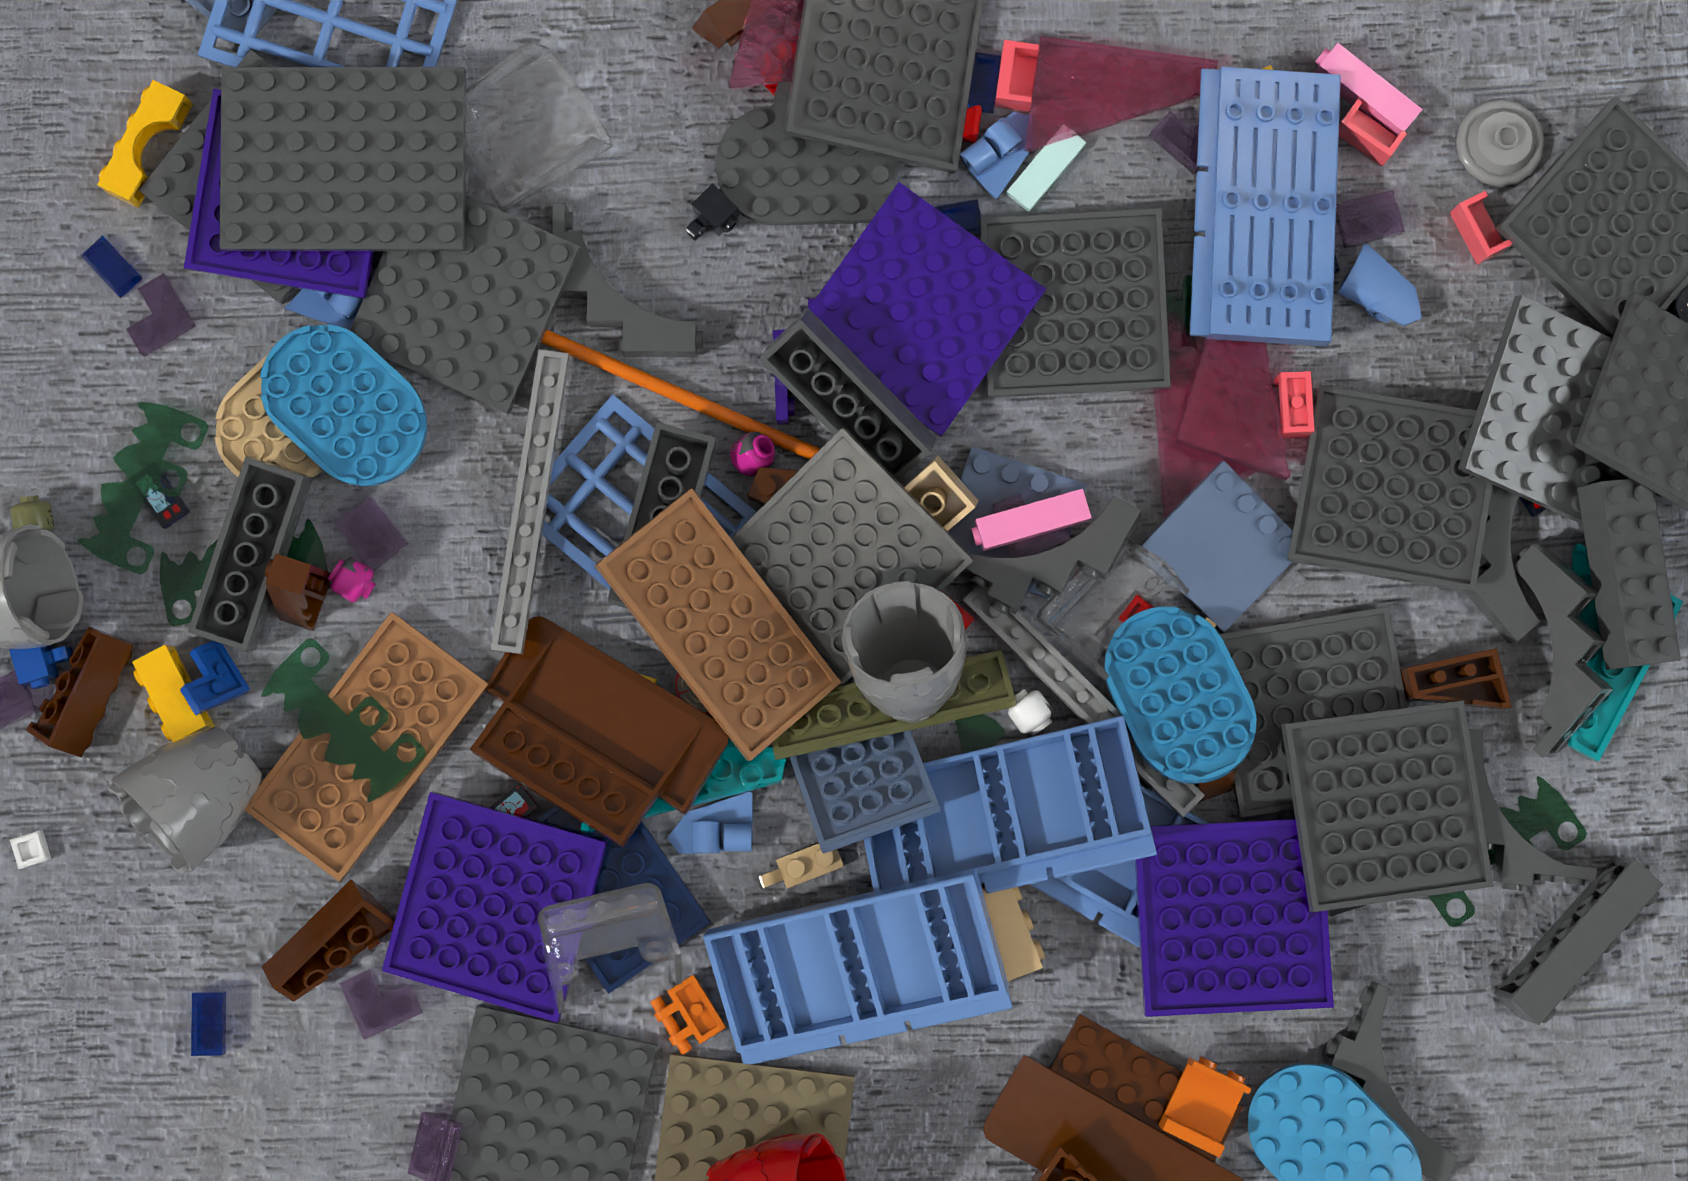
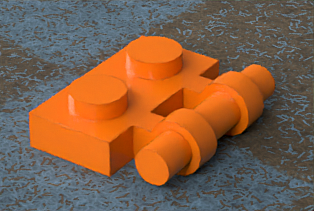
[650,974,727,1055]

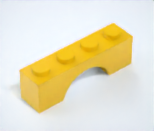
[97,80,193,208]

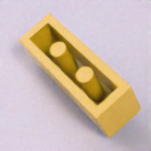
[132,645,215,742]

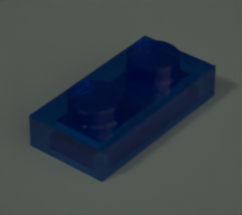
[191,992,226,1056]

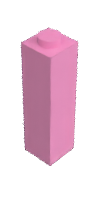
[1314,43,1423,136]
[971,489,1092,552]

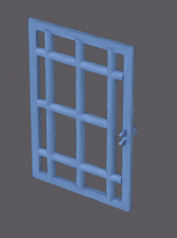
[198,0,458,67]
[512,394,756,591]

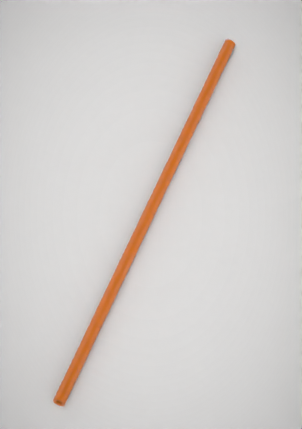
[541,329,903,486]

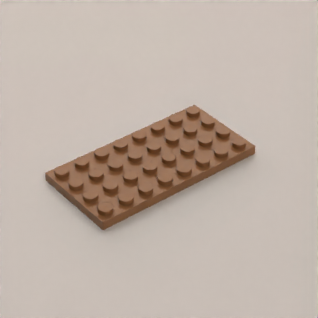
[594,488,841,761]
[245,612,489,882]

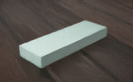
[1006,124,1086,212]

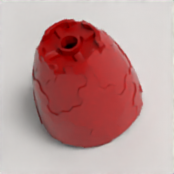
[705,1133,847,1181]

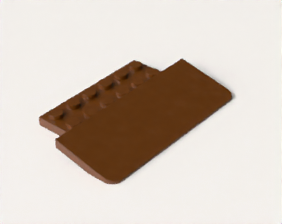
[470,616,729,847]
[983,1013,1243,1181]

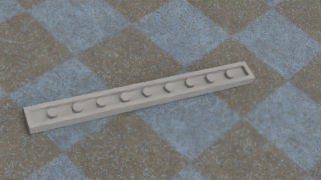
[491,349,570,655]
[962,586,1205,818]

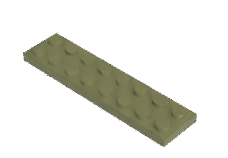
[772,650,1016,760]

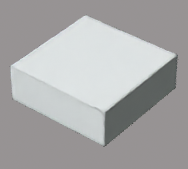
[10,830,51,869]

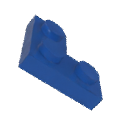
[180,641,250,716]

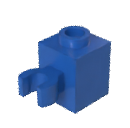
[9,645,73,689]

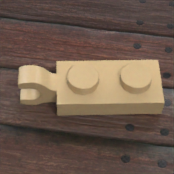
[759,843,844,889]

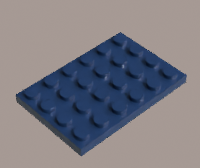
[535,806,711,994]

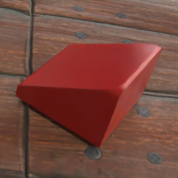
[962,105,982,143]

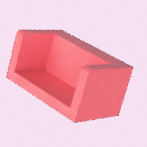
[994,40,1040,112]
[1339,99,1407,166]
[1450,191,1513,265]
[1274,371,1315,438]

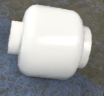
[1008,689,1053,736]

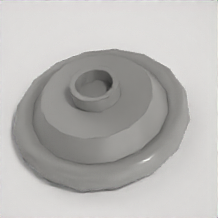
[1456,99,1545,187]

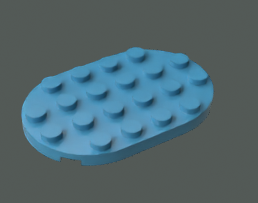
[260,324,428,486]
[1104,607,1257,784]
[1248,1062,1422,1181]

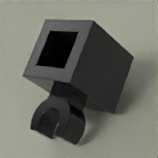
[685,183,740,241]

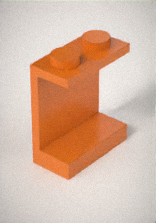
[1158,1056,1252,1158]

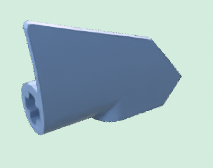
[960,112,1033,199]
[1337,244,1422,326]
[285,289,363,331]
[667,792,753,854]

